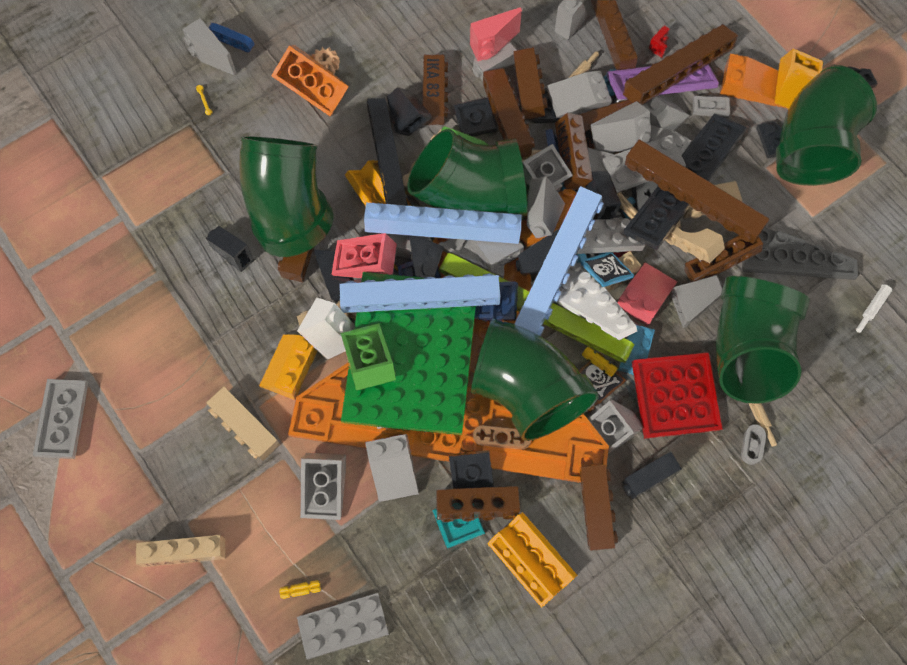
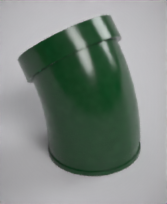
[776,65,877,186]
[407,129,527,221]
[239,136,334,257]
[716,276,810,404]
[471,318,599,441]

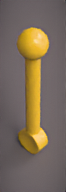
[196,85,212,115]

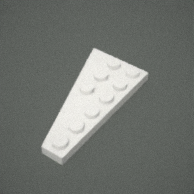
[531,263,637,340]

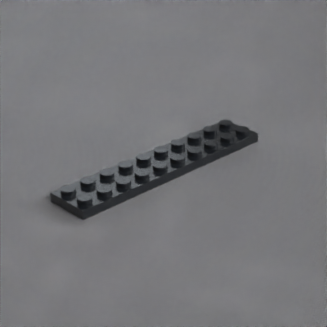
[624,114,747,250]

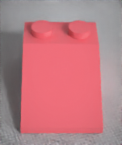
[470,7,522,61]
[332,233,397,278]
[618,262,677,326]

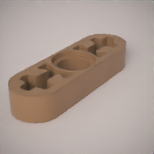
[473,426,531,450]

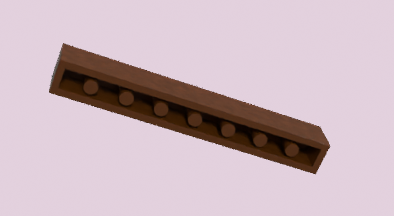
[623,24,738,105]
[625,139,769,243]

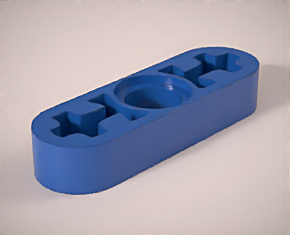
[208,23,255,52]

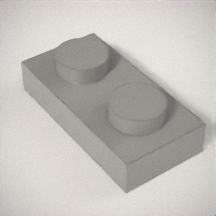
[693,96,730,117]

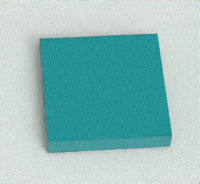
[432,503,485,549]

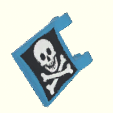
[576,252,634,287]

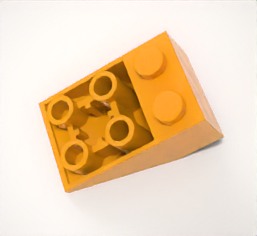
[775,48,823,109]

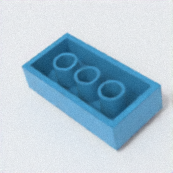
[618,324,655,375]

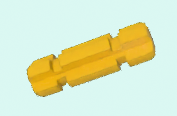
[582,347,618,377]
[279,580,321,599]

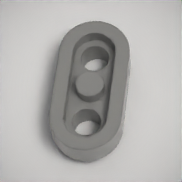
[741,425,766,465]

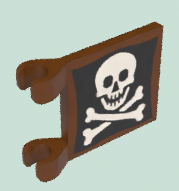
[578,353,627,414]

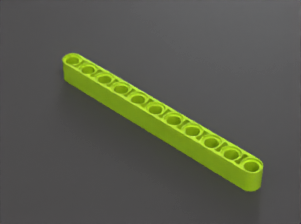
[439,253,635,363]

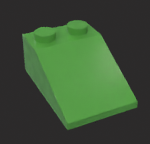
[341,323,396,390]

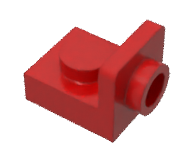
[648,25,670,58]

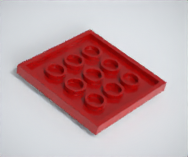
[632,353,722,439]

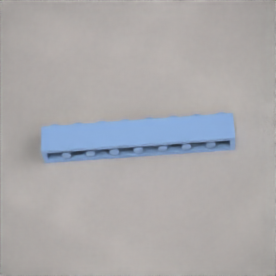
[515,186,604,336]
[364,202,522,244]
[340,274,500,313]

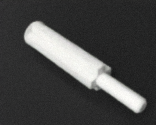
[856,285,892,332]

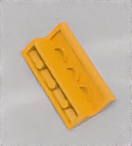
[345,160,412,206]
[487,512,578,608]

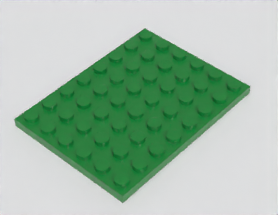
[341,272,476,435]

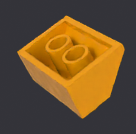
[259,335,317,400]

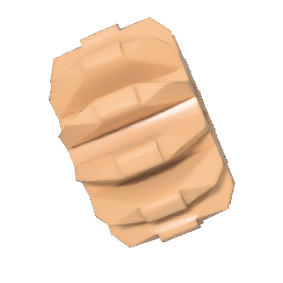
[311,47,340,74]

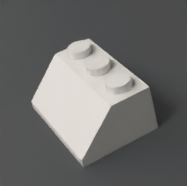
[297,298,355,359]

